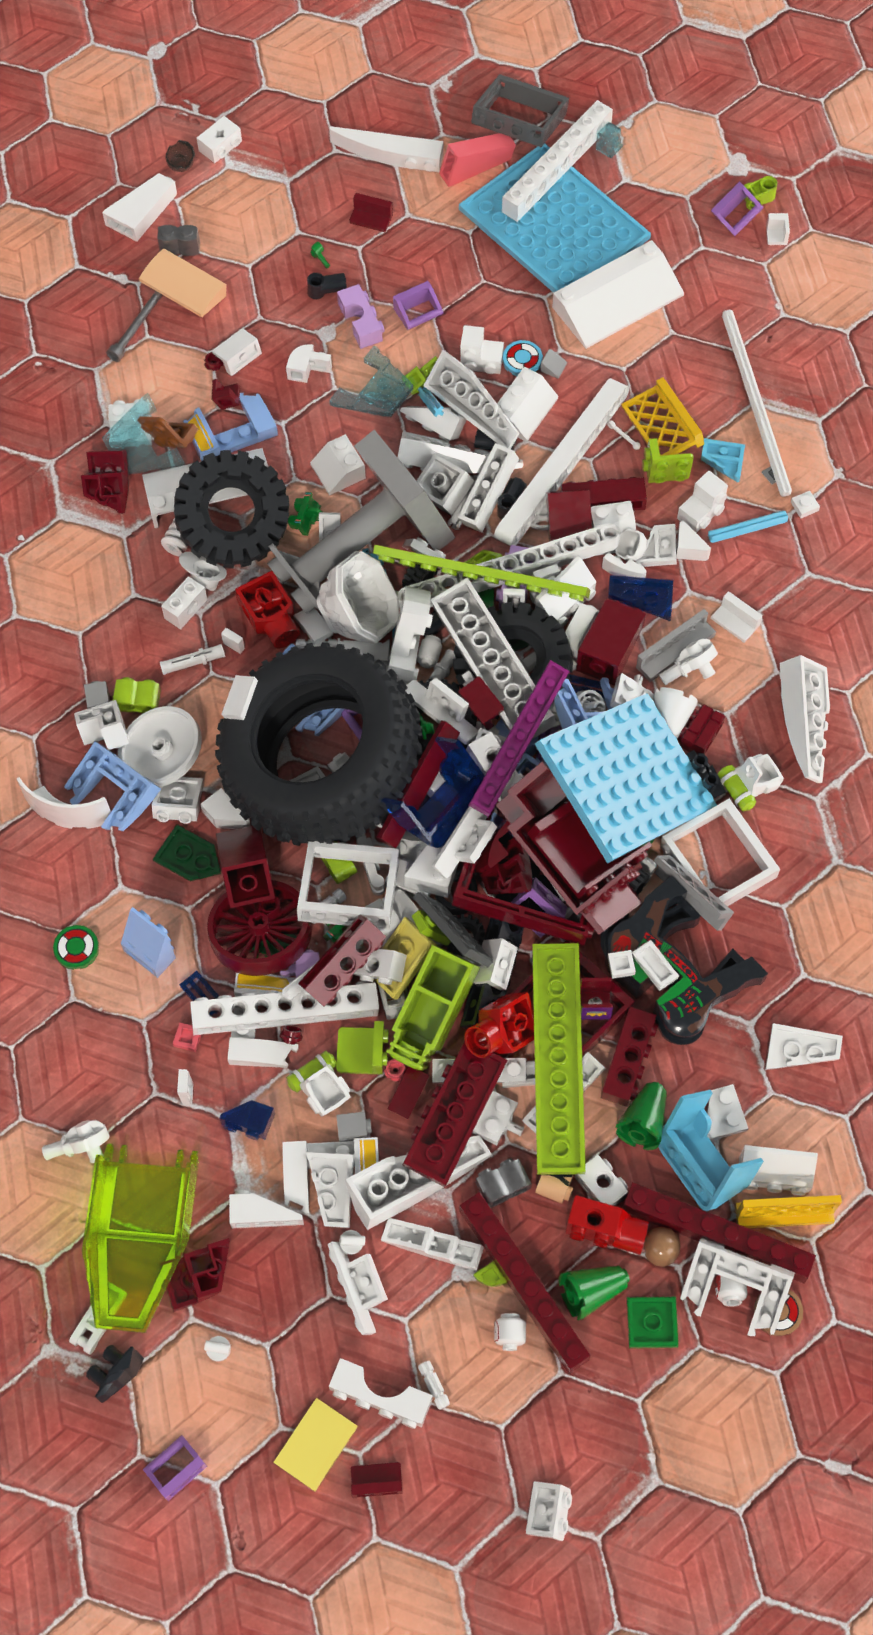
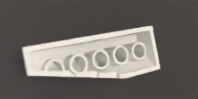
[423,350,520,449]
[397,431,523,473]
[780,655,830,783]
[345,1135,492,1230]

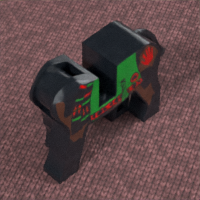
[600,875,768,1045]

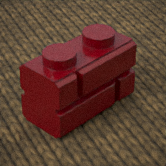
[679,704,725,754]

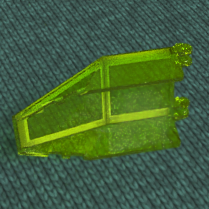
[82,1143,198,1333]

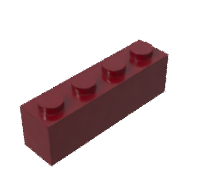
[561,477,647,511]

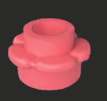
[384,1059,407,1081]

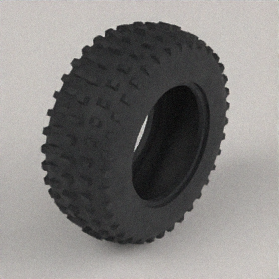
[215,642,423,846]

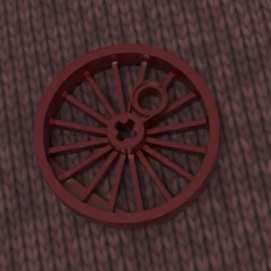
[207,880,312,976]

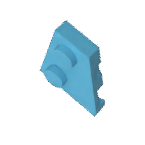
[701,438,745,482]

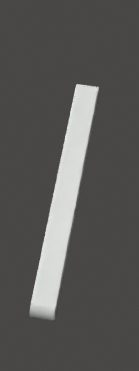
[494,378,629,546]
[398,523,620,609]

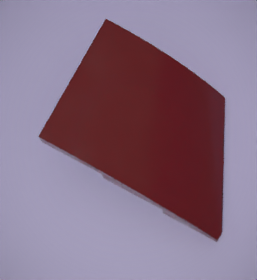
[81,449,128,514]
[473,818,510,878]
[480,837,532,895]
[160,1238,230,1312]

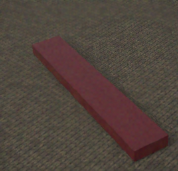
[377,720,460,849]

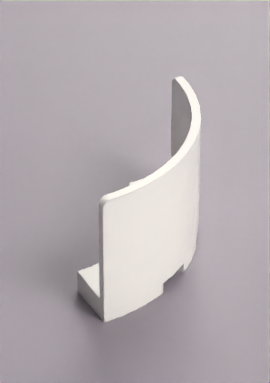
[16,777,111,829]

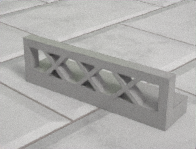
[636,609,716,682]
[654,855,734,931]

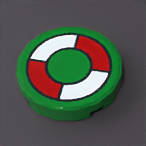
[53,925,99,970]

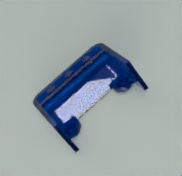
[381,737,485,848]

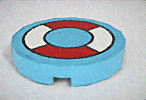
[503,340,543,377]

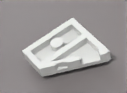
[635,524,677,567]

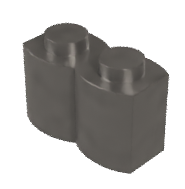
[157,225,200,256]
[476,1158,532,1208]

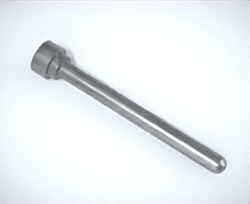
[106,291,162,362]

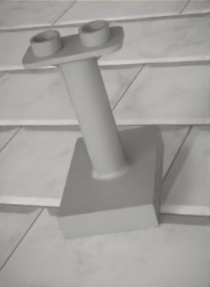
[267,430,456,614]

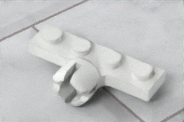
[432,1058,527,1083]

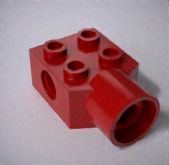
[235,571,300,649]
[464,992,534,1058]
[565,1195,649,1255]

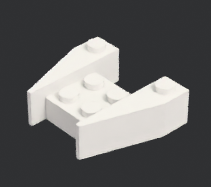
[387,586,433,685]

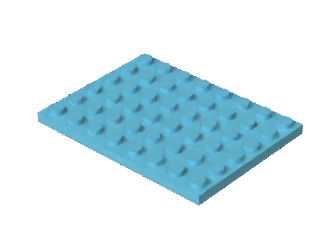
[459,144,651,293]
[535,693,717,863]

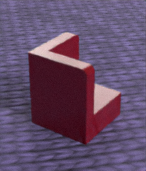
[212,379,240,410]

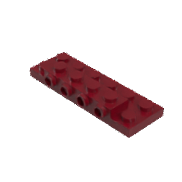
[402,1041,508,1187]

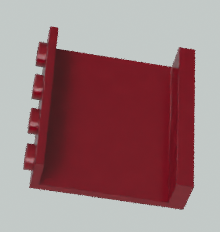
[527,801,652,899]

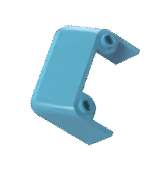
[659,1090,764,1211]

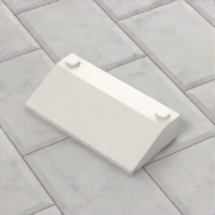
[552,240,684,349]
[142,448,268,528]

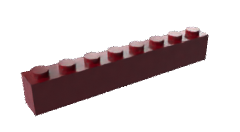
[623,1182,816,1284]
[459,1192,591,1374]

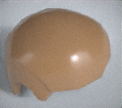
[644,1226,680,1267]

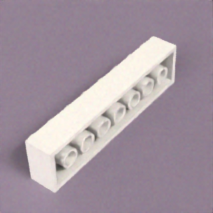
[431,578,557,739]

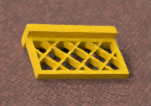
[621,377,704,456]
[735,1195,842,1228]

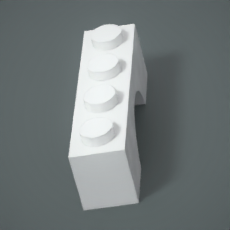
[329,1358,433,1429]

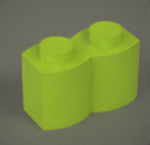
[113,677,161,713]

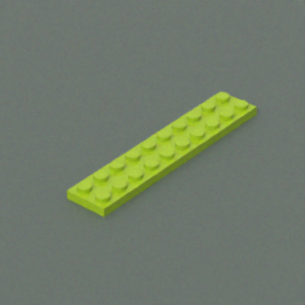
[373,545,591,602]
[532,943,586,1175]

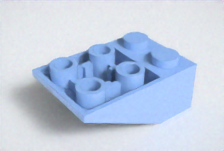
[121,907,176,978]

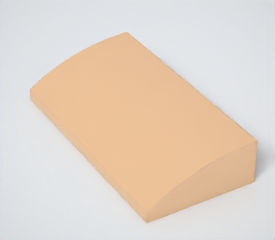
[139,248,226,317]

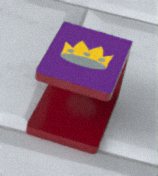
[580,978,613,1020]

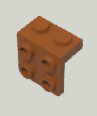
[137,416,199,448]

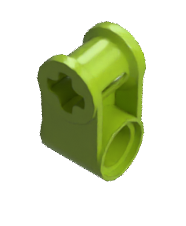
[744,176,778,210]
[321,841,357,884]

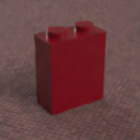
[546,489,592,544]

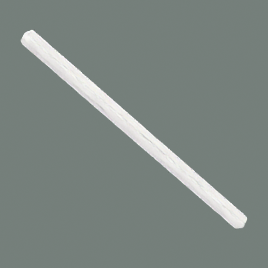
[722,309,792,497]

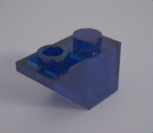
[219,1100,275,1140]

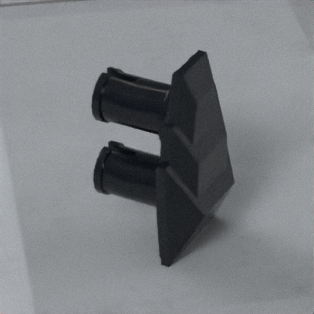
[686,750,726,799]
[86,1345,144,1403]

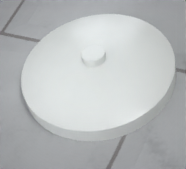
[118,706,202,787]

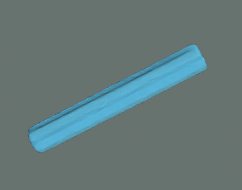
[418,387,444,417]
[708,510,788,543]

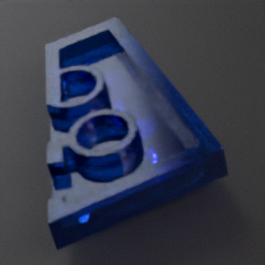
[608,575,673,621]

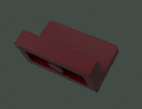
[349,193,393,232]
[458,676,505,730]
[351,1462,403,1498]

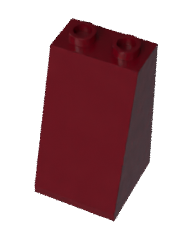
[576,598,646,686]
[216,826,275,908]

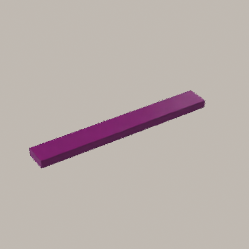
[468,660,570,817]

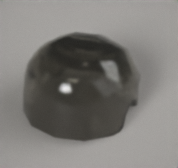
[165,140,195,172]

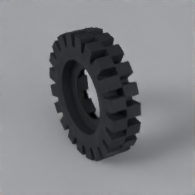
[174,450,290,568]
[453,602,573,720]

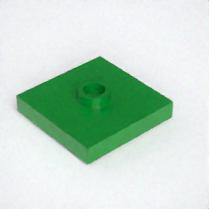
[626,1297,679,1349]

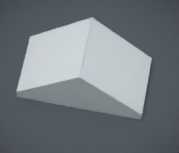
[676,520,711,561]

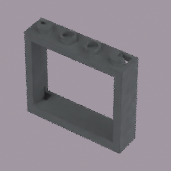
[471,74,569,148]

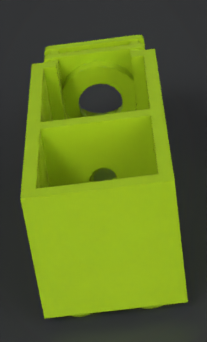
[386,945,481,1071]

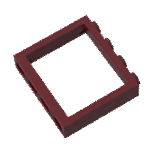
[513,940,634,1057]

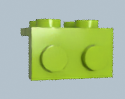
[642,438,694,483]
[336,1021,389,1075]

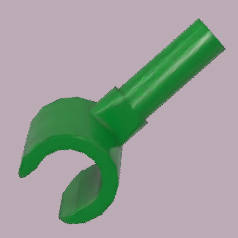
[311,242,330,269]
[419,712,434,740]

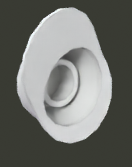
[179,551,227,591]

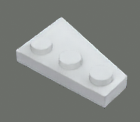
[765,1023,843,1070]
[306,1152,354,1228]

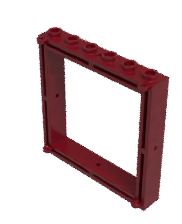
[452,801,594,945]

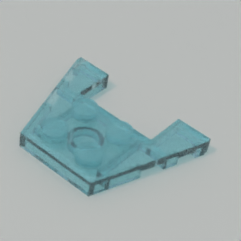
[329,346,413,418]
[102,393,185,475]

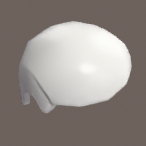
[615,528,647,561]

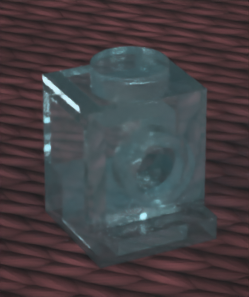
[596,122,623,158]

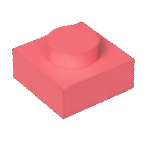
[173,1023,201,1052]

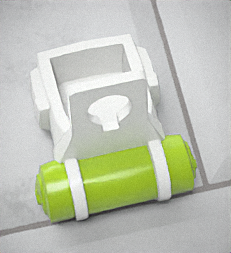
[717,754,784,812]
[286,1051,351,1117]

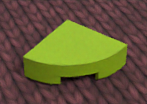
[473,1261,507,1287]

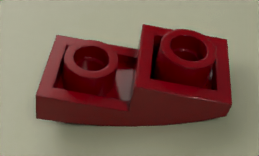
[387,1066,430,1119]

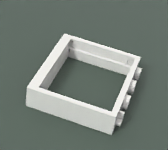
[660,798,780,906]
[297,841,399,930]

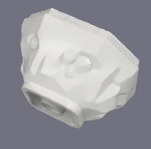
[317,551,399,644]

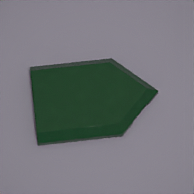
[152,824,221,882]

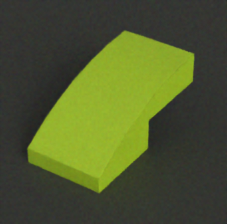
[402,356,438,395]

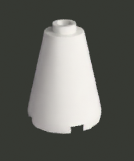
[654,687,698,739]

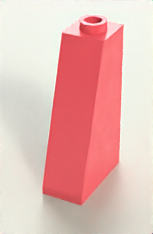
[439,133,516,187]

